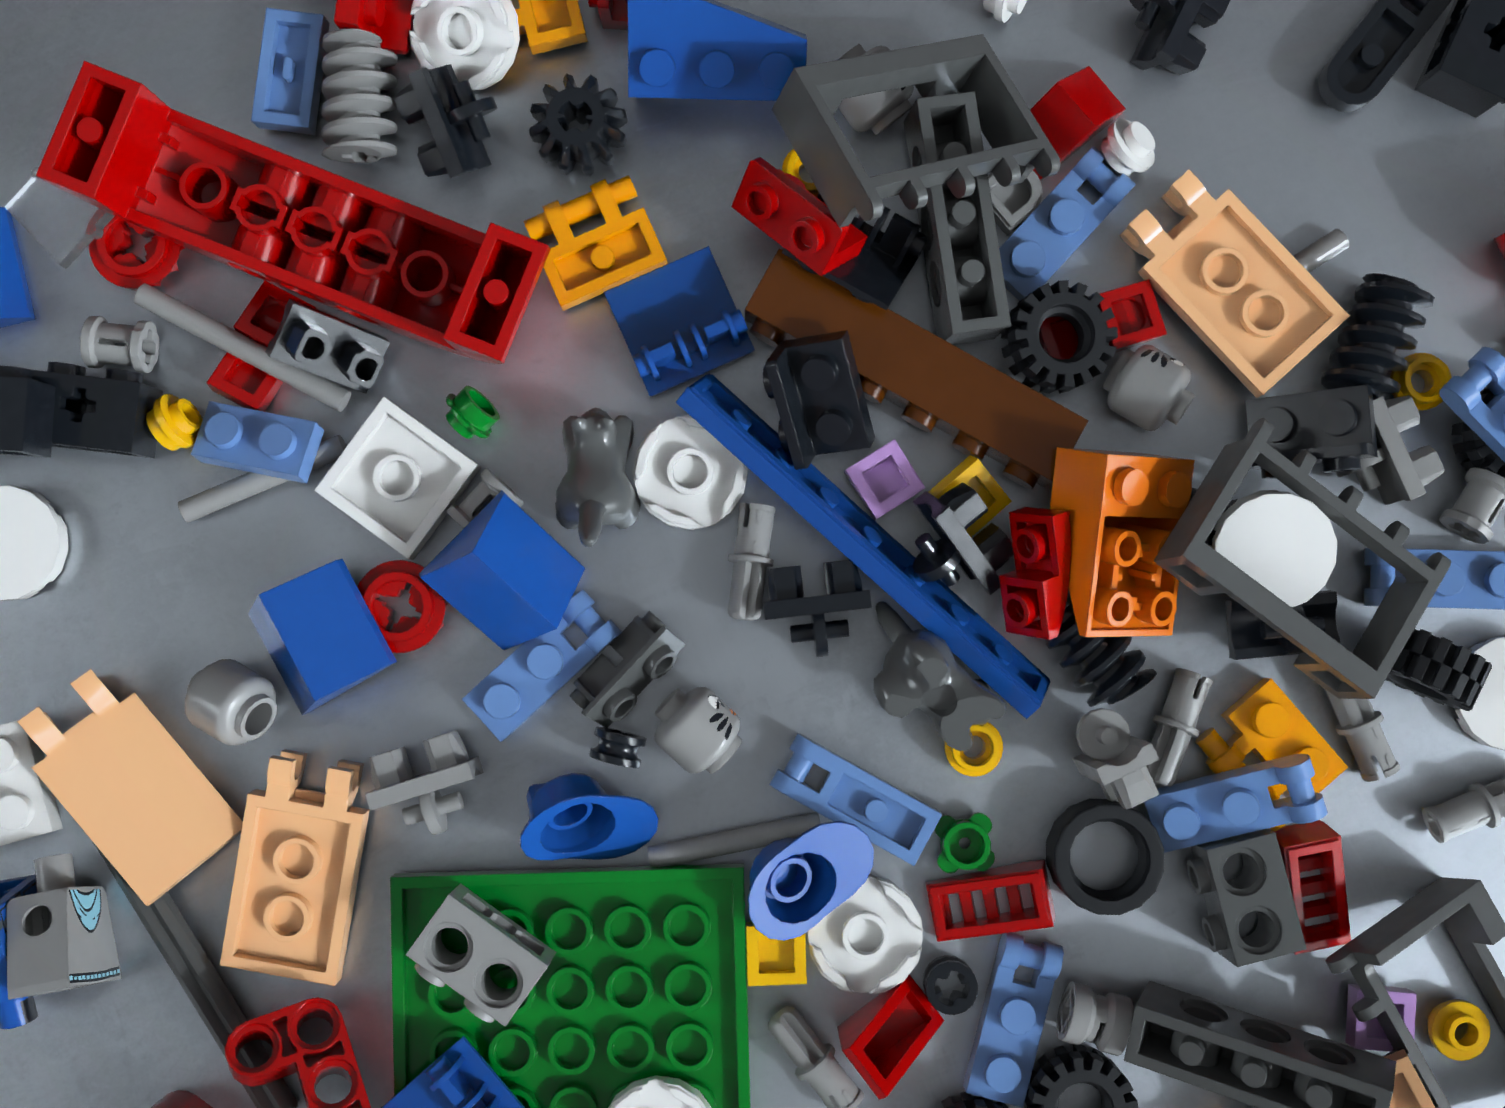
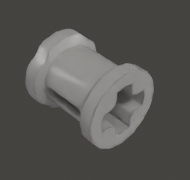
[80,316,159,373]
[1439,467,1505,544]
[446,468,525,529]

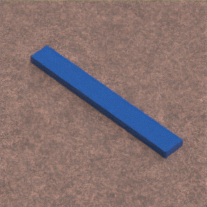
[676,373,1051,719]

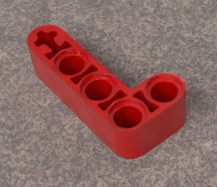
[225,997,371,1108]

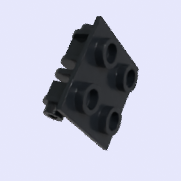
[782,193,929,310]

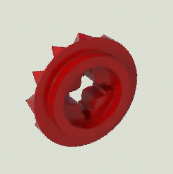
[89,210,185,291]
[357,560,448,653]

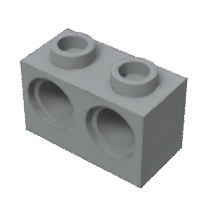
[406,883,556,1027]

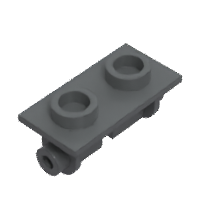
[570,611,686,728]

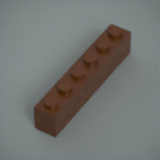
[745,248,1089,489]

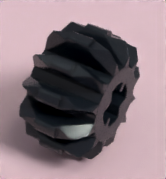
[529,73,628,177]

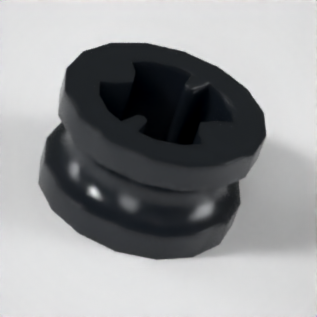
[589,727,647,768]
[922,955,978,1015]

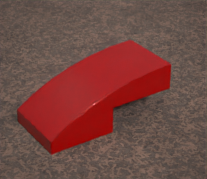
[1039,279,1167,360]
[206,280,316,412]

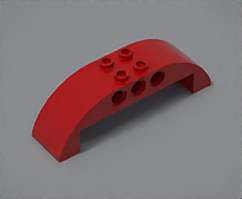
[36,61,550,364]

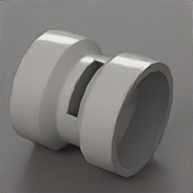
[1057,981,1133,1056]

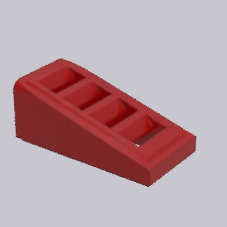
[1270,820,1351,955]
[926,859,1055,942]

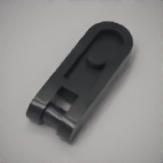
[1318,0,1452,112]

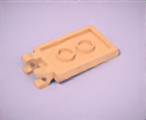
[1119,169,1350,398]
[17,669,243,906]
[220,749,370,986]

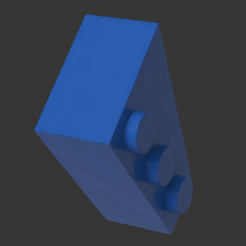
[628,0,807,101]

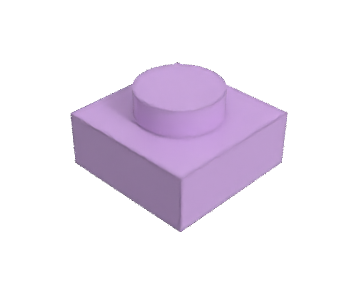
[844,439,926,520]
[1345,984,1417,1052]

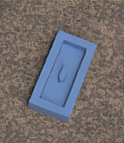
[251,8,330,135]
[191,401,324,484]

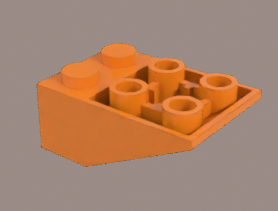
[1050,447,1195,637]

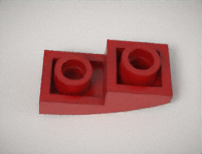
[999,507,1071,640]

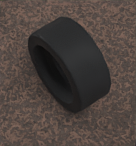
[1046,799,1164,915]

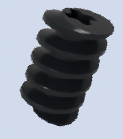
[1321,273,1435,399]
[1046,588,1157,707]

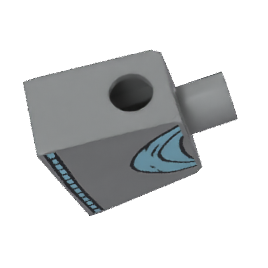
[6,853,122,1000]

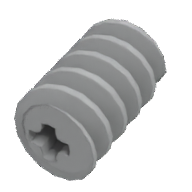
[321,29,398,163]

